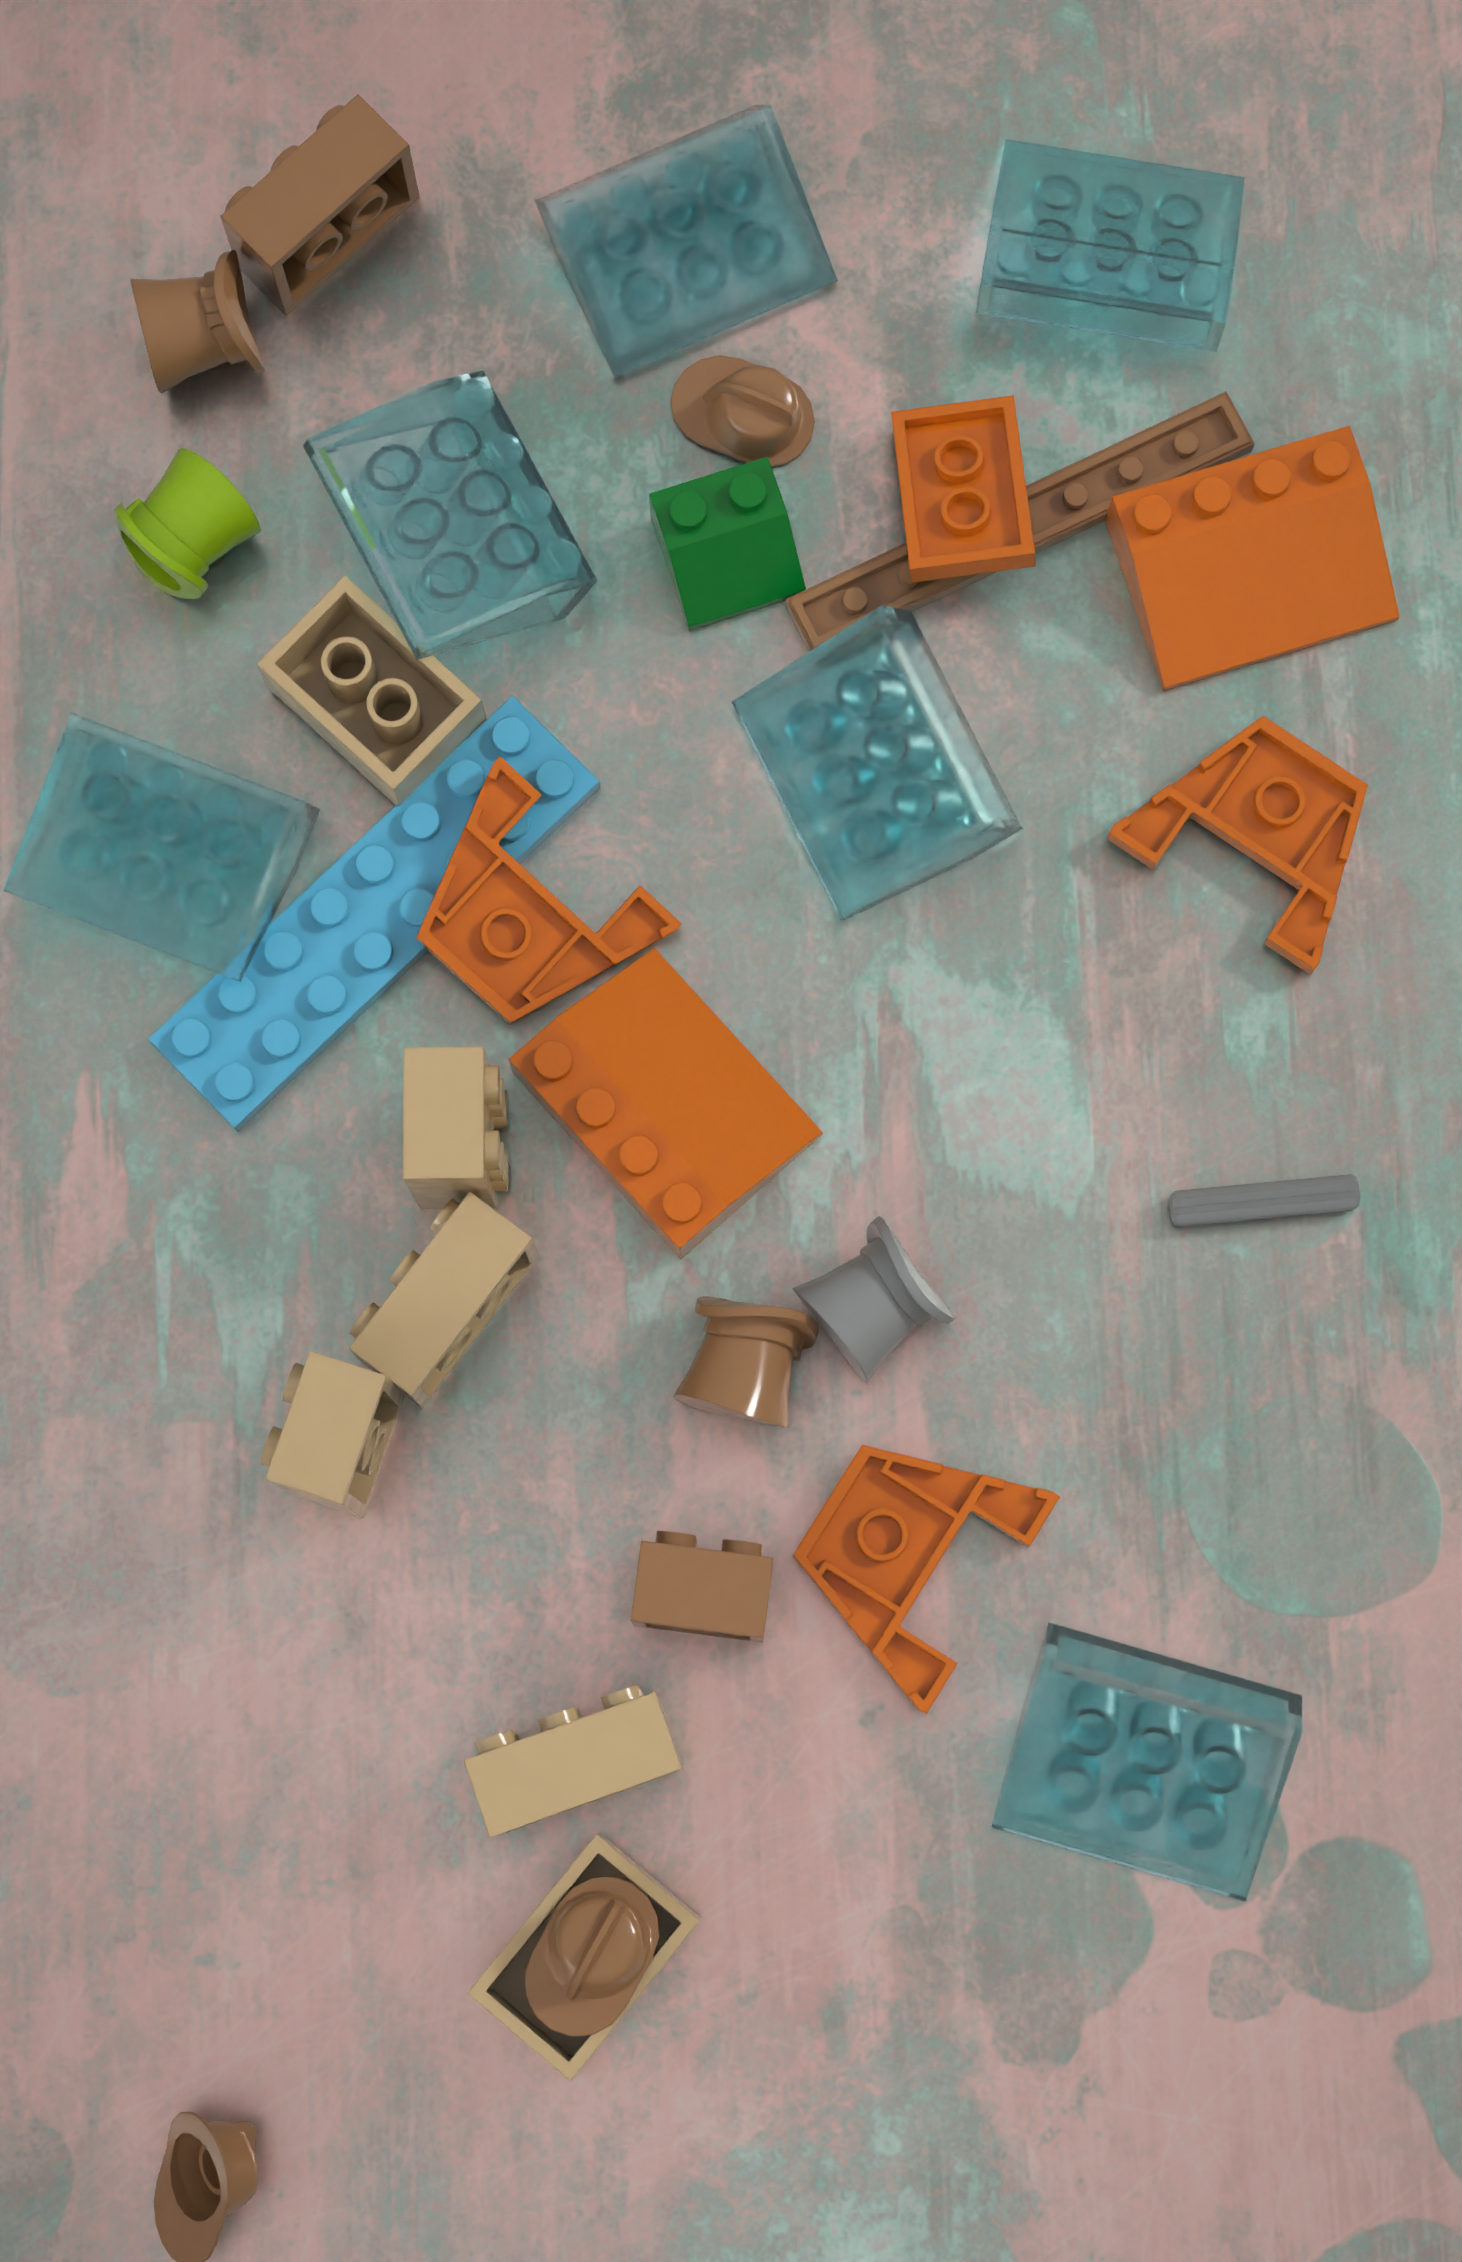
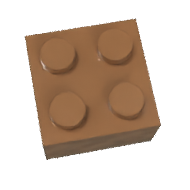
[630,1531,774,1643]

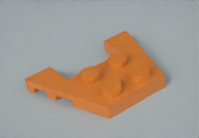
[1106,716,1368,975]
[415,756,682,1024]
[793,1445,1060,1714]

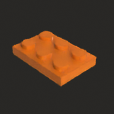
[891,395,1036,583]

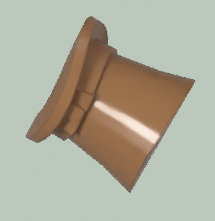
[130,250,266,394]
[673,1296,819,1428]

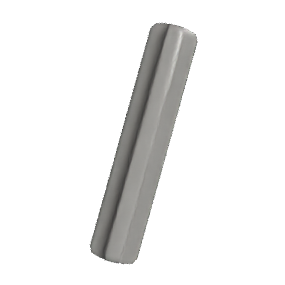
[1169,1174,1360,1227]

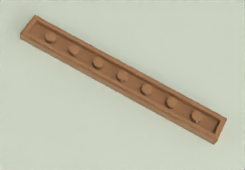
[785,391,1255,659]

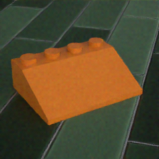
[1105,425,1400,691]
[508,948,823,1260]

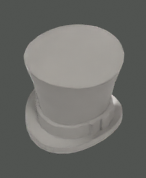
[792,1216,956,1384]

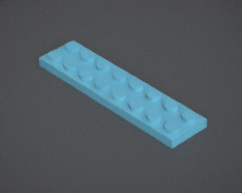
[148,695,600,1132]

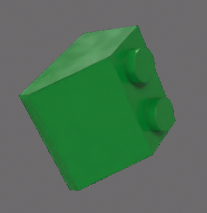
[649,456,806,631]

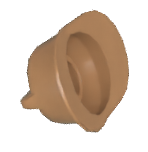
[670,355,815,467]
[525,1877,659,2037]
[154,2112,258,2262]

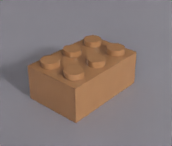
[220,94,420,316]

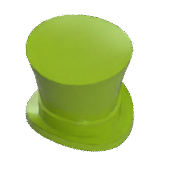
[114,448,261,599]

